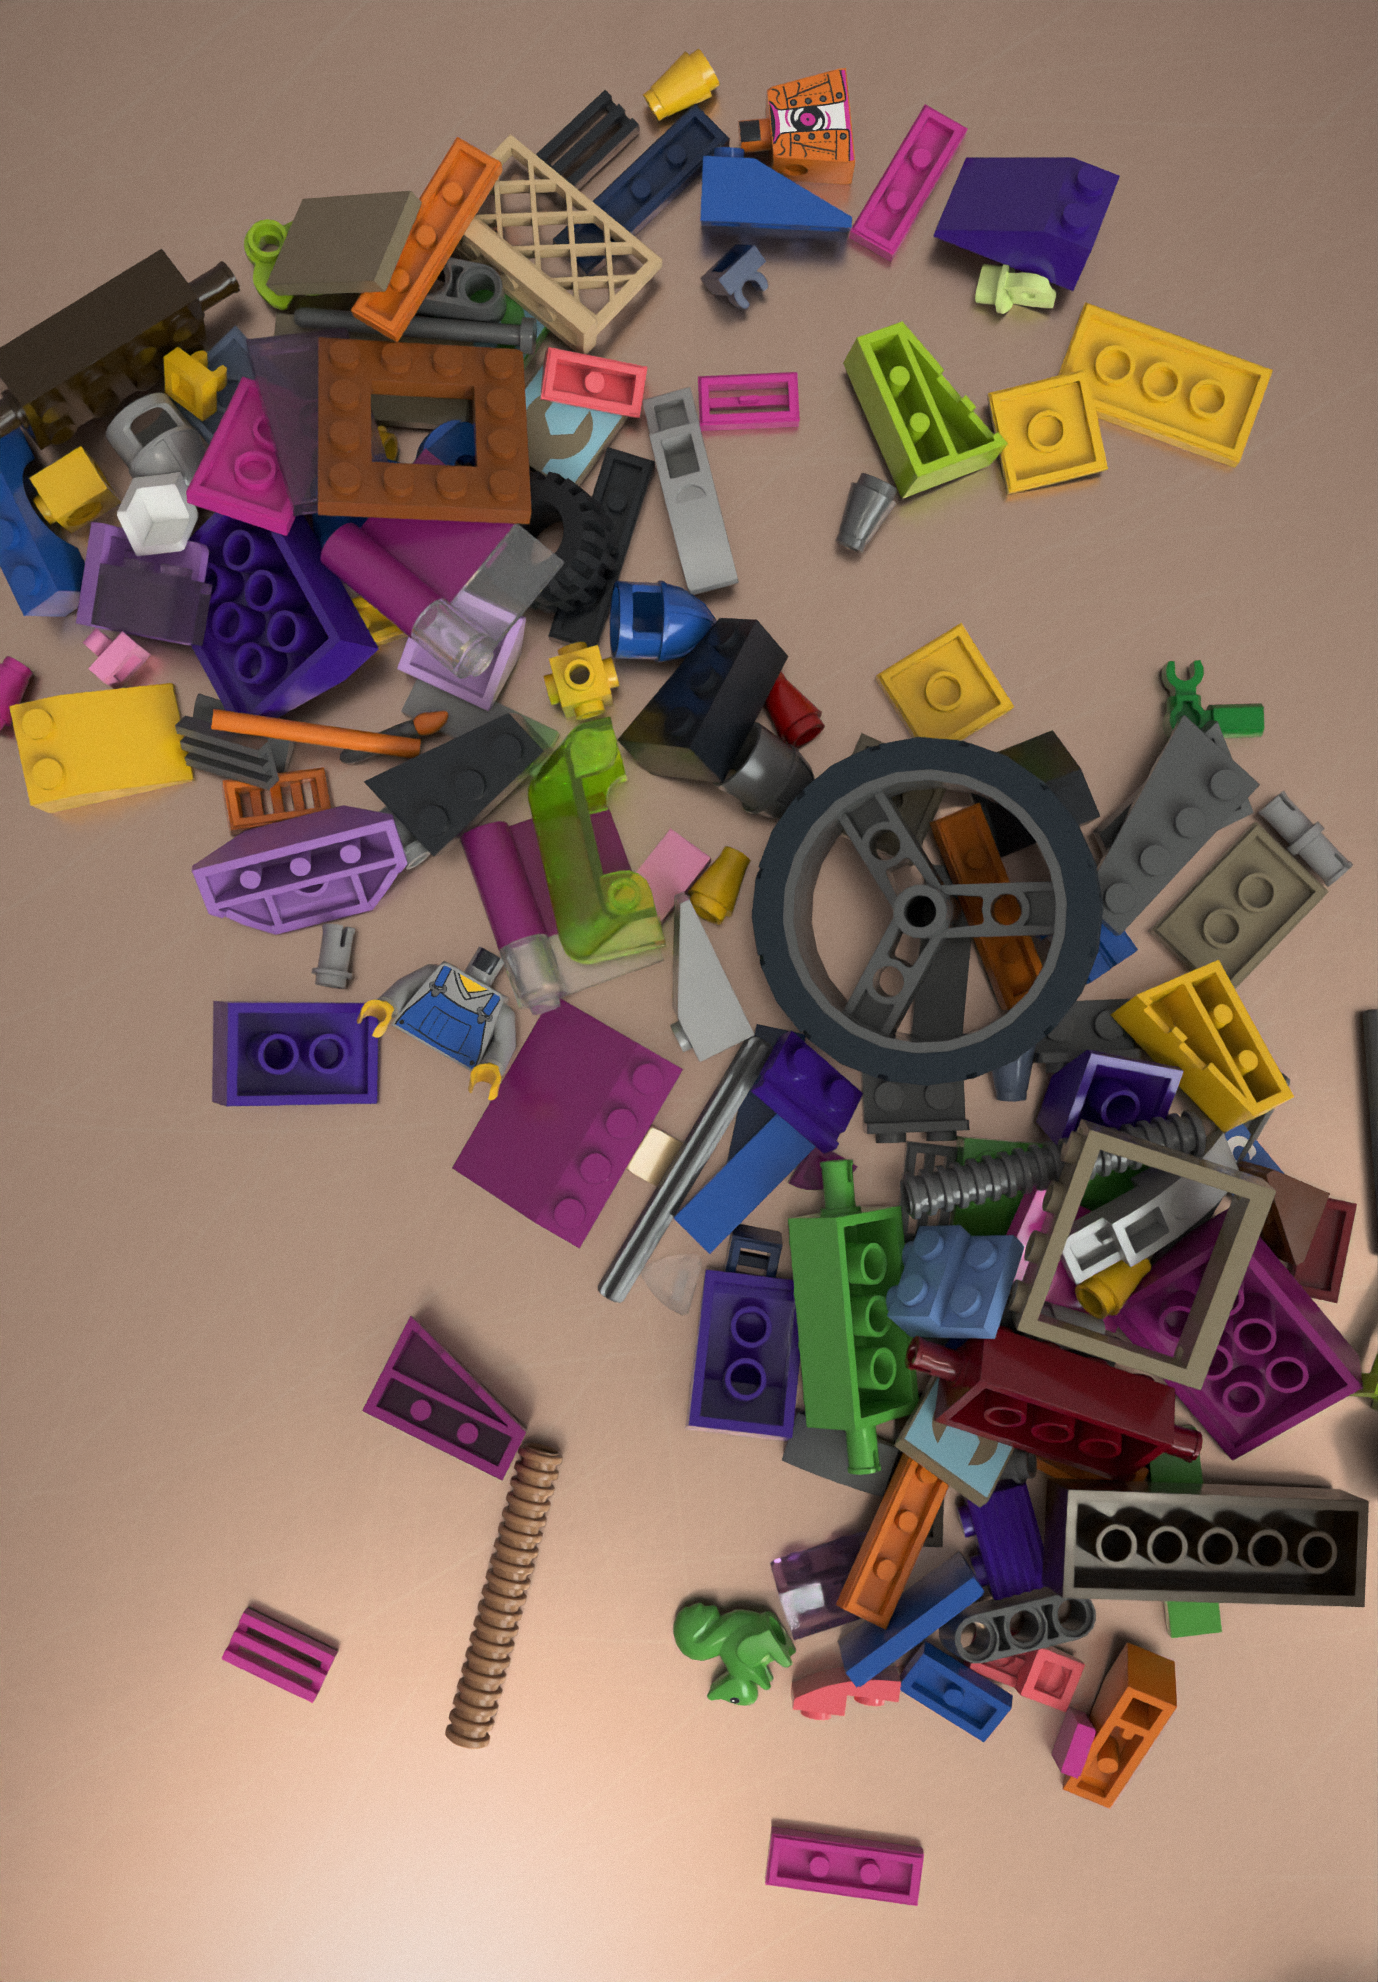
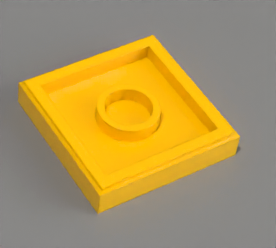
[987,368,1108,495]
[875,623,1014,741]

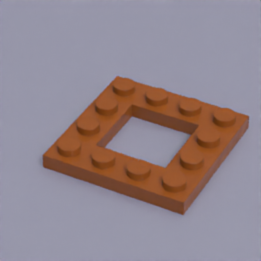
[318,337,531,524]

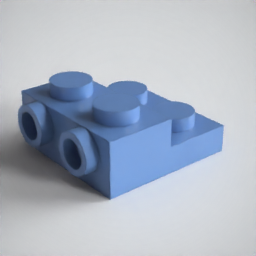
[886,1225,1025,1339]

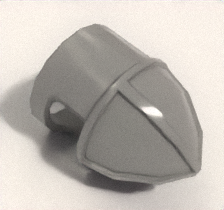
[105,392,206,488]

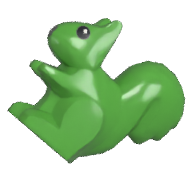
[673,1602,796,1706]

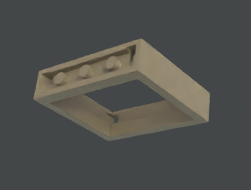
[1007,1119,1276,1390]

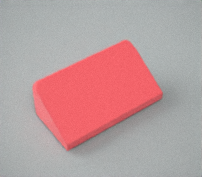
[540,347,647,419]

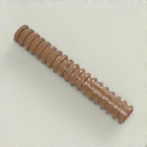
[445,1443,563,1749]

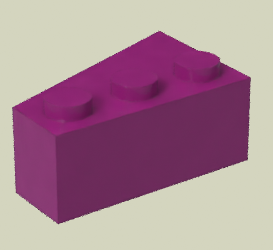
[362,1316,527,1481]

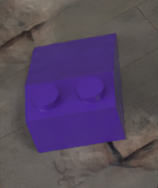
[933,157,1120,291]
[212,1001,378,1107]
[685,1269,800,1441]

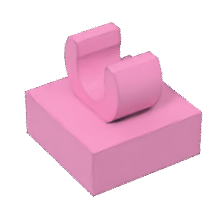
[83,628,151,689]

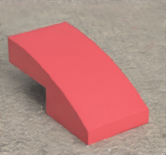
[963,1627,1085,1712]

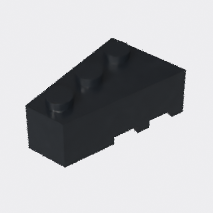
[617,618,789,783]
[364,713,554,857]

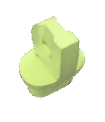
[975,264,1056,314]

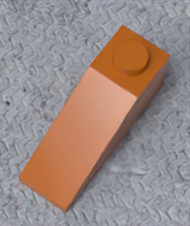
[1063,1642,1177,1809]

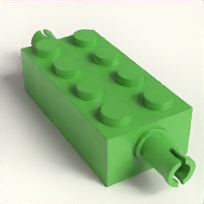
[788,1159,919,1475]

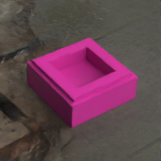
[1051,1707,1096,1779]

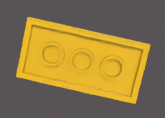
[1057,302,1273,468]

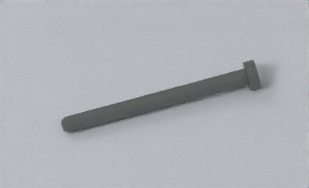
[294,307,537,355]

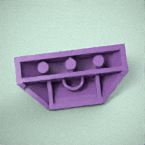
[192,805,408,935]

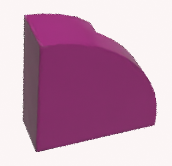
[788,1147,858,1190]

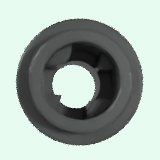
[835,473,897,553]

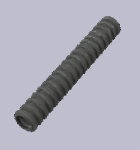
[900,1110,1206,1220]

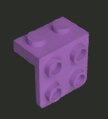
[76,521,209,645]

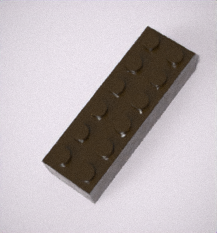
[1042,1478,1369,1607]

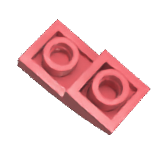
[790,1665,901,1720]

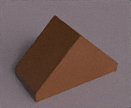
[1237,1161,1330,1266]

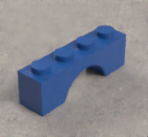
[0,427,85,617]

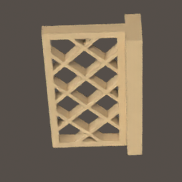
[454,134,663,355]

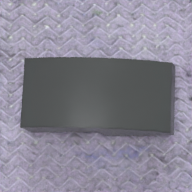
[781,1411,901,1497]

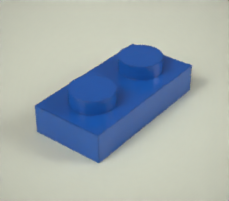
[899,1641,1013,1742]

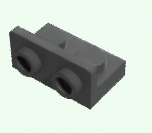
[1033,999,1141,1073]
[861,1072,970,1143]

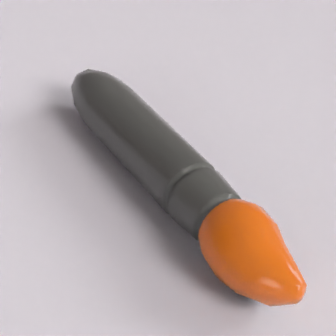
[340,711,449,764]

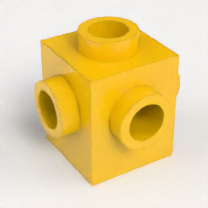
[543,642,619,720]

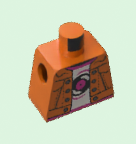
[738,68,855,185]

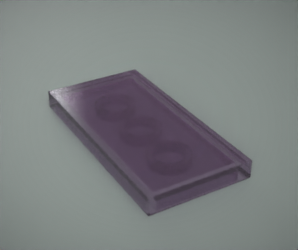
[246,327,388,516]

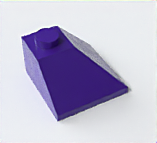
[1036,1049,1184,1144]

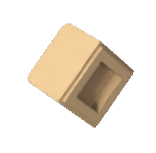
[626,1124,683,1186]

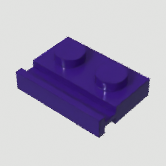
[751,1031,863,1154]

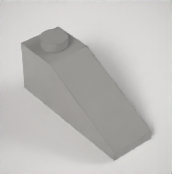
[670,891,755,1062]

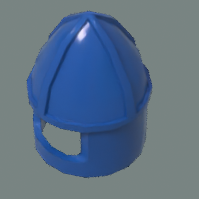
[610,580,717,663]

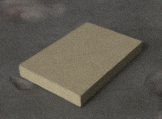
[266,191,422,296]
[1148,822,1329,989]

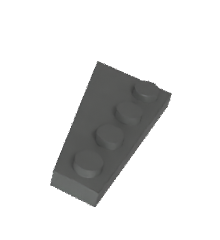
[1097,715,1260,936]

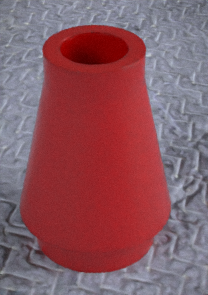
[765,671,825,748]

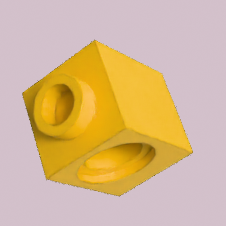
[29,446,121,534]

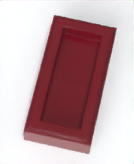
[1287,1198,1357,1303]

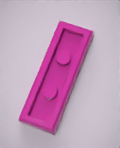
[849,104,968,262]
[764,1826,924,1906]

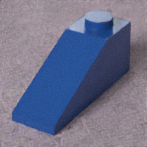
[700,147,852,233]

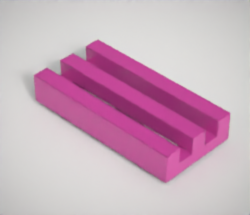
[698,372,800,431]
[221,1608,338,1703]

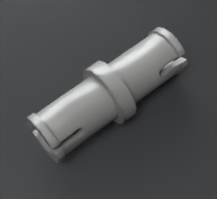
[1258,790,1353,887]

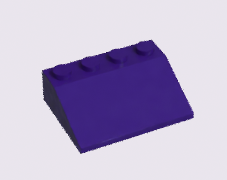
[188,509,379,718]

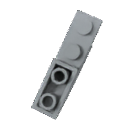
[642,387,739,595]
[1060,1130,1239,1285]

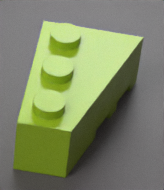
[843,321,1008,499]

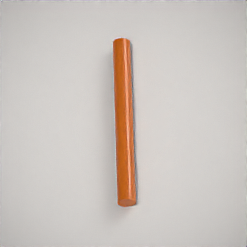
[211,709,421,759]

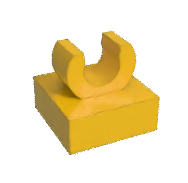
[163,347,227,421]

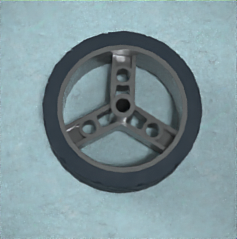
[752,737,1103,1086]

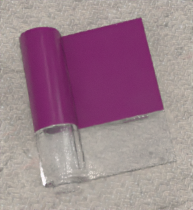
[320,448,564,679]
[460,793,664,1015]

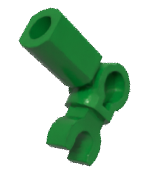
[1161,660,1265,739]

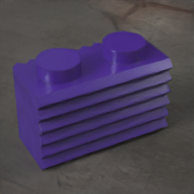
[956,1479,1047,1600]

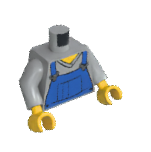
[357,946,516,1100]

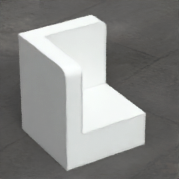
[117,472,199,556]

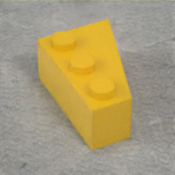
[1111,960,1294,1133]

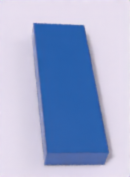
[673,1113,815,1254]

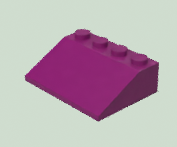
[452,994,683,1249]
[1109,1208,1363,1461]

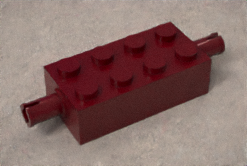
[905,1325,1203,1481]

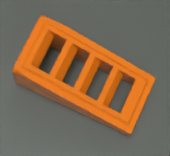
[222,767,331,836]

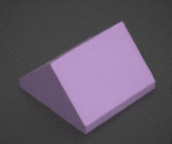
[397,590,526,711]

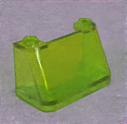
[528,717,667,964]

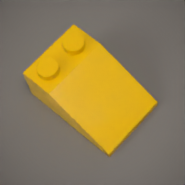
[9,683,195,813]

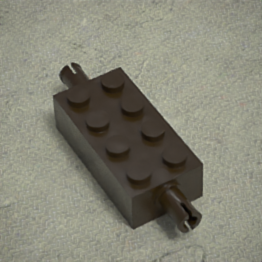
[0,249,240,450]

